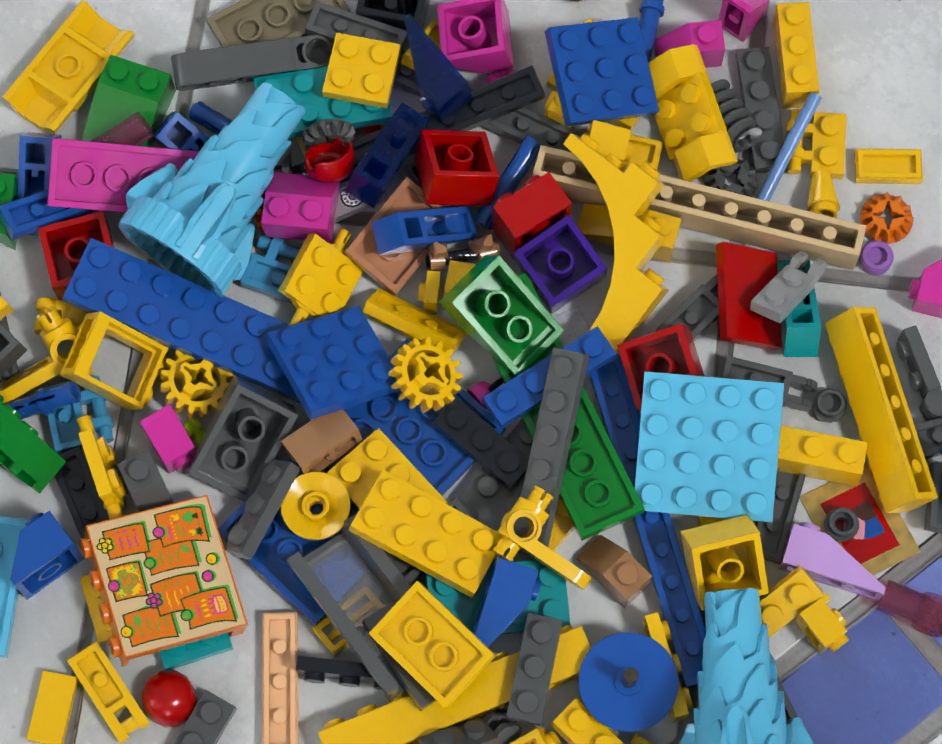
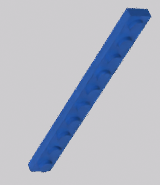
[589,354,706,688]

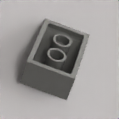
[188,375,299,502]

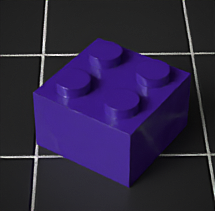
[513,215,608,314]

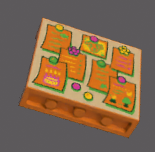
[80,495,248,667]

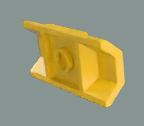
[3,0,135,134]
[648,44,738,182]

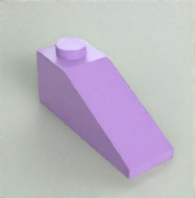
[778,522,886,601]

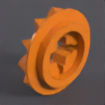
[860,192,914,244]

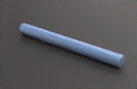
[756,92,822,201]

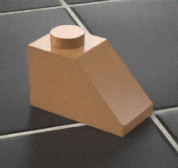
[576,535,652,608]

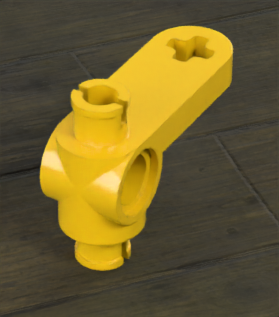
[0,306,93,404]
[492,485,592,590]

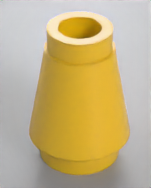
[807,171,840,218]

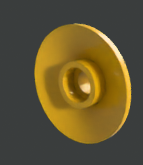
[281,472,351,540]

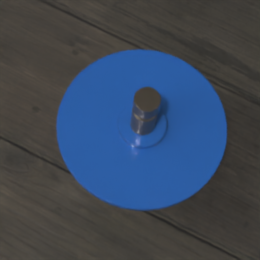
[579,632,679,732]

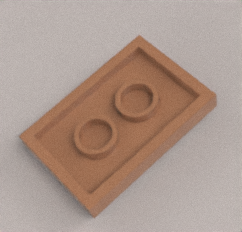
[343,177,443,296]

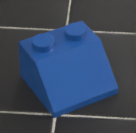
[10,510,84,600]

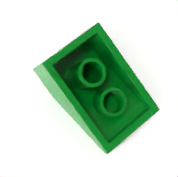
[81,54,176,147]
[439,255,565,377]

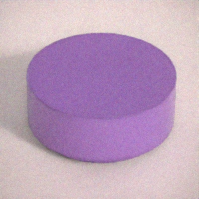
[859,240,894,276]

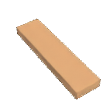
[262,612,299,744]

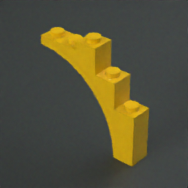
[563,133,669,354]

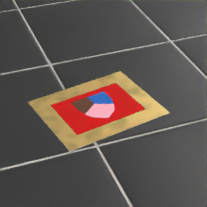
[800,463,921,575]

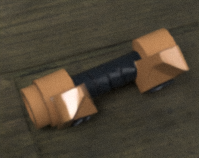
[424,234,501,271]

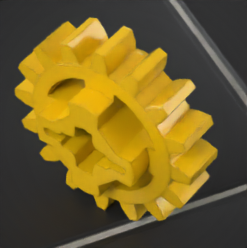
[388,337,463,413]
[160,350,234,419]

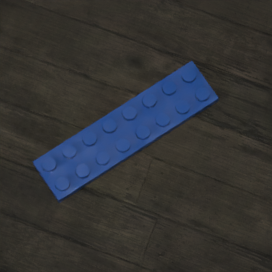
[62,238,301,404]

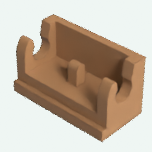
[281,409,363,475]

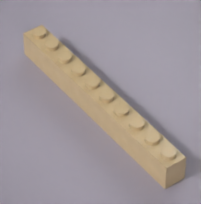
[532,145,866,270]

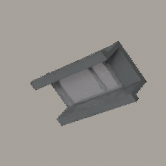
[287,514,411,701]

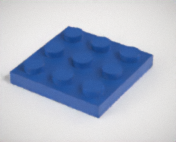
[544,17,659,127]
[266,305,401,420]

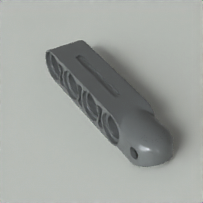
[171,35,333,91]

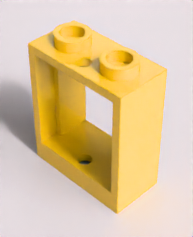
[60,311,168,410]

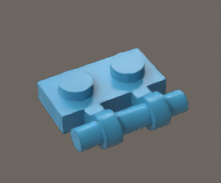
[241,235,301,304]
[46,376,114,455]

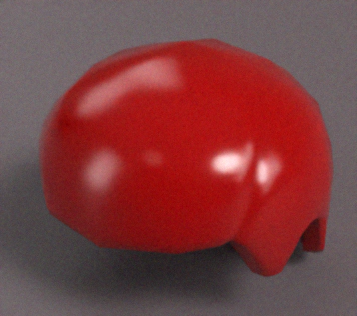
[304,138,355,183]
[141,670,197,728]

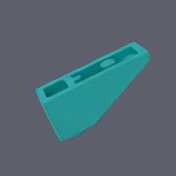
[777,260,821,357]

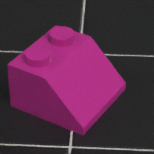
[437,0,514,74]
[261,172,340,243]

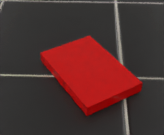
[716,242,782,351]

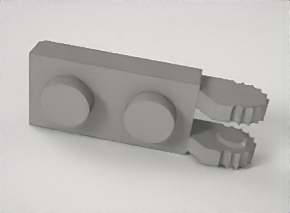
[750,250,827,323]

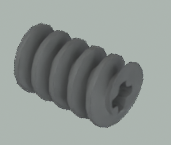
[711,79,762,153]

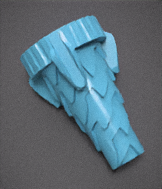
[118,82,306,297]
[679,587,814,744]

